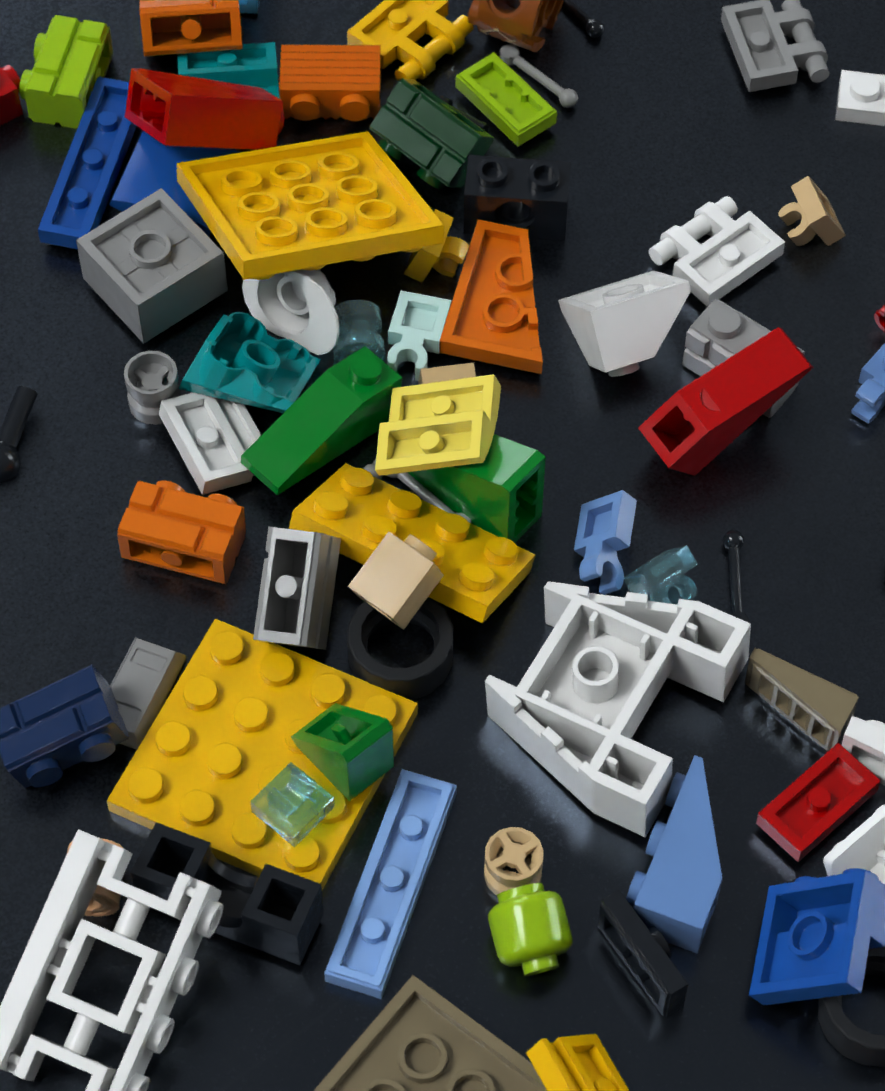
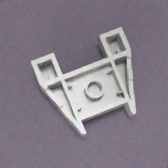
[485,581,751,838]

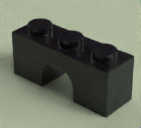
[130,822,324,965]

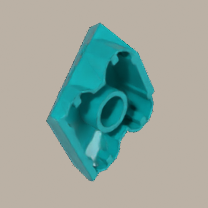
[179,312,321,413]

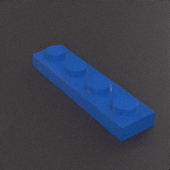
[38,76,137,249]

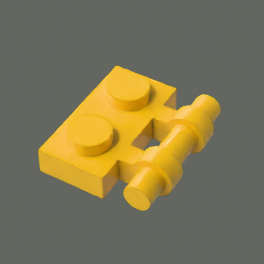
[347,0,474,81]

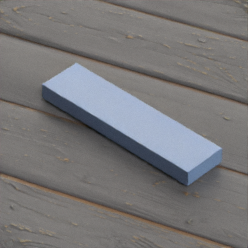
[324,769,457,999]

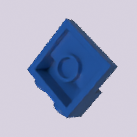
[749,868,885,1005]

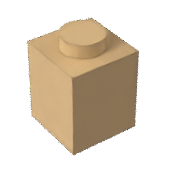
[348,531,444,630]

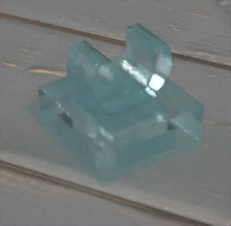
[624,545,698,604]
[250,762,335,847]

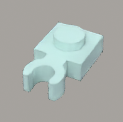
[387,290,452,381]

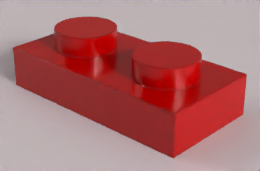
[756,743,881,862]

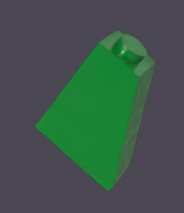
[408,434,546,543]

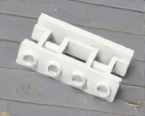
[0,829,224,1091]

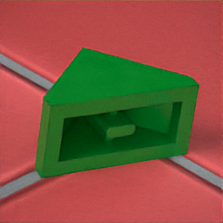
[291,703,394,801]

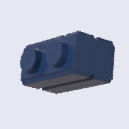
[0,665,129,788]

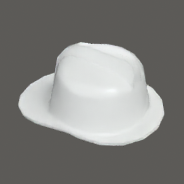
[242,269,340,355]

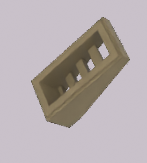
[744,648,859,751]

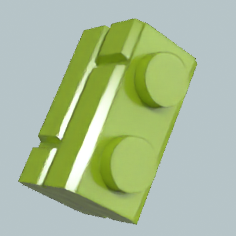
[19,15,113,129]

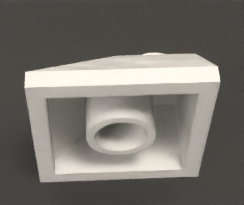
[558,270,691,377]

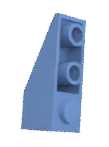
[626,755,722,954]

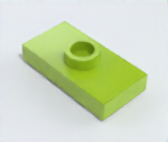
[455,52,557,147]

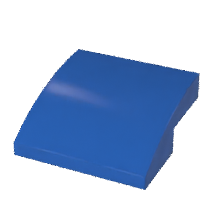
[109,131,241,237]

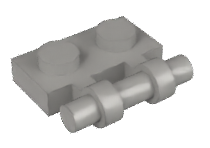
[721,0,830,92]

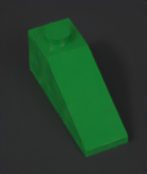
[240,346,403,495]

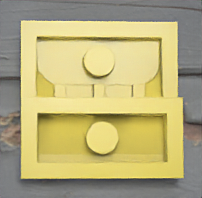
[375,374,501,476]

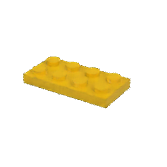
[289,463,535,624]

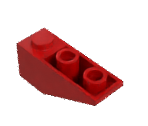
[638,327,814,476]

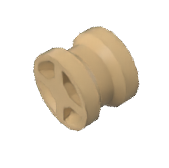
[484,827,544,896]

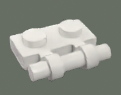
[649,196,785,307]

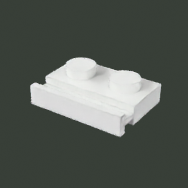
[159,392,261,495]

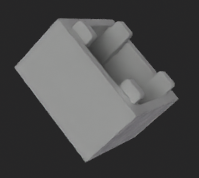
[76,188,228,344]

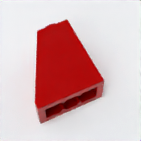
[125,68,284,150]

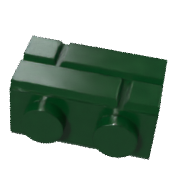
[370,78,494,190]

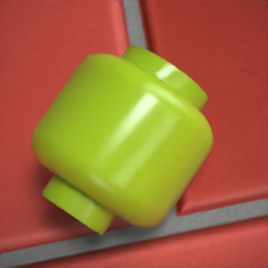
[488,883,573,976]

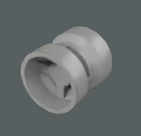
[124,350,181,425]

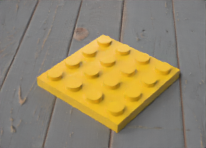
[177,131,444,280]
[107,618,418,890]

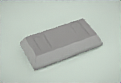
[110,637,187,750]

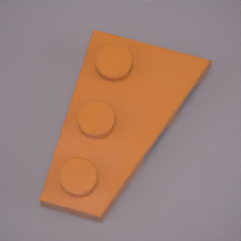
[440,219,543,374]

